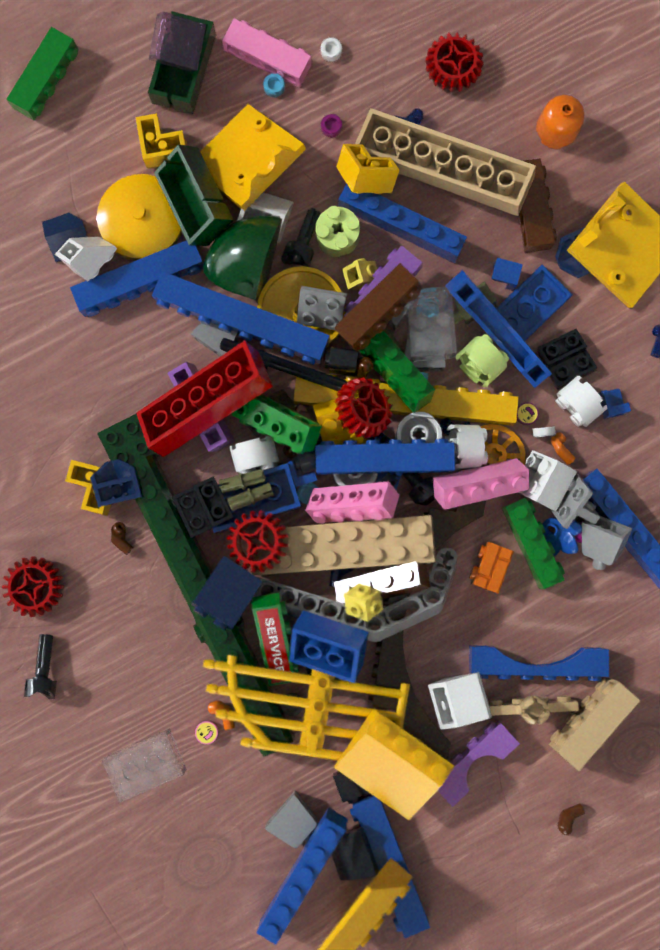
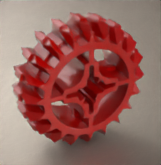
[425,32,484,93]
[334,377,393,439]
[227,511,289,573]
[2,556,64,617]

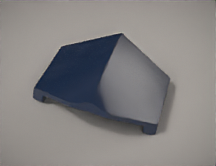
[42,212,87,263]
[555,226,590,278]
[90,459,142,507]

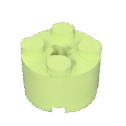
[316,206,360,257]
[456,334,509,387]

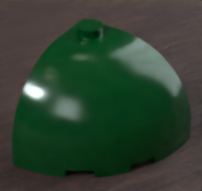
[203,216,282,300]

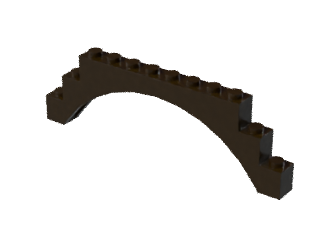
[368,500,486,761]

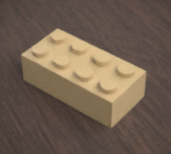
[549,677,640,771]

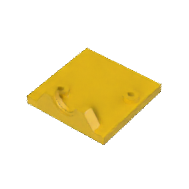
[200,104,306,211]
[567,182,660,308]

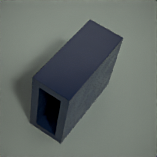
[191,556,263,631]

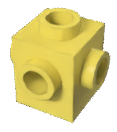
[342,258,378,290]
[343,583,383,622]

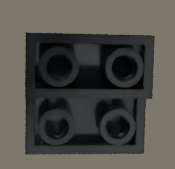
[537,329,597,390]
[172,476,233,539]
[331,827,379,881]

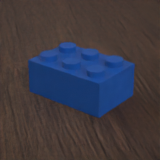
[289,610,369,683]

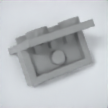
[297,286,347,330]
[551,473,600,529]

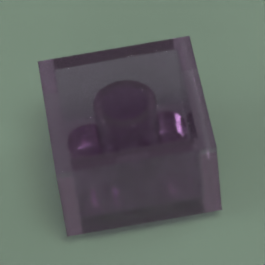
[149,11,206,72]

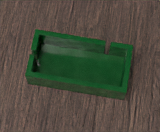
[148,11,216,114]
[154,144,234,246]

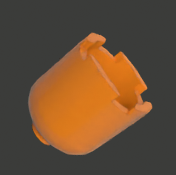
[536,95,585,149]

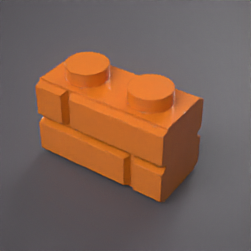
[469,542,514,594]

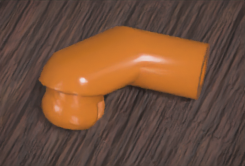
[551,432,576,465]
[208,700,235,730]

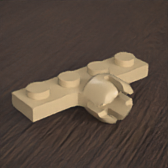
[488,695,579,725]

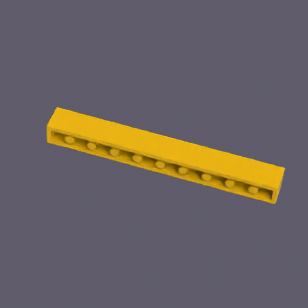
[294,374,518,426]

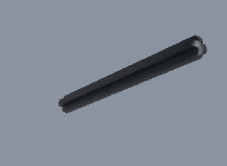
[220,338,347,391]

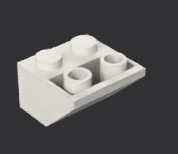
[237,193,294,243]
[55,237,117,281]
[518,450,577,512]
[428,672,492,730]

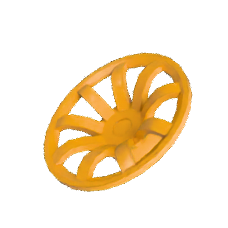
[462,424,526,471]

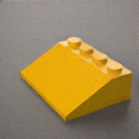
[334,708,454,820]
[318,858,412,950]

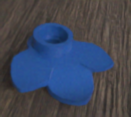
[542,517,582,556]

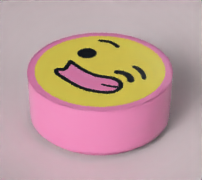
[195,720,219,744]

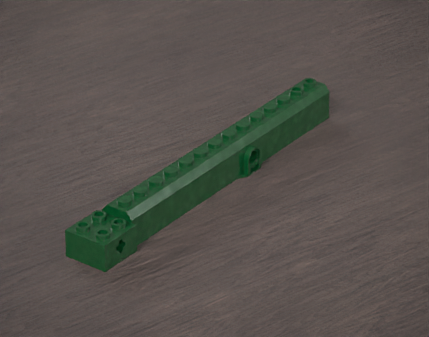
[97,414,295,757]

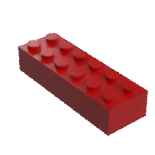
[136,341,273,457]

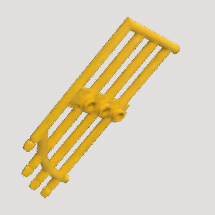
[203,655,410,761]

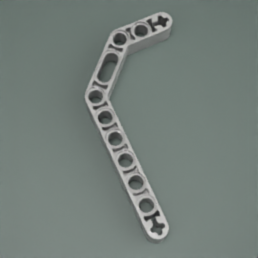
[249,548,457,642]

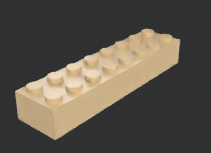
[355,108,536,216]
[250,515,436,576]

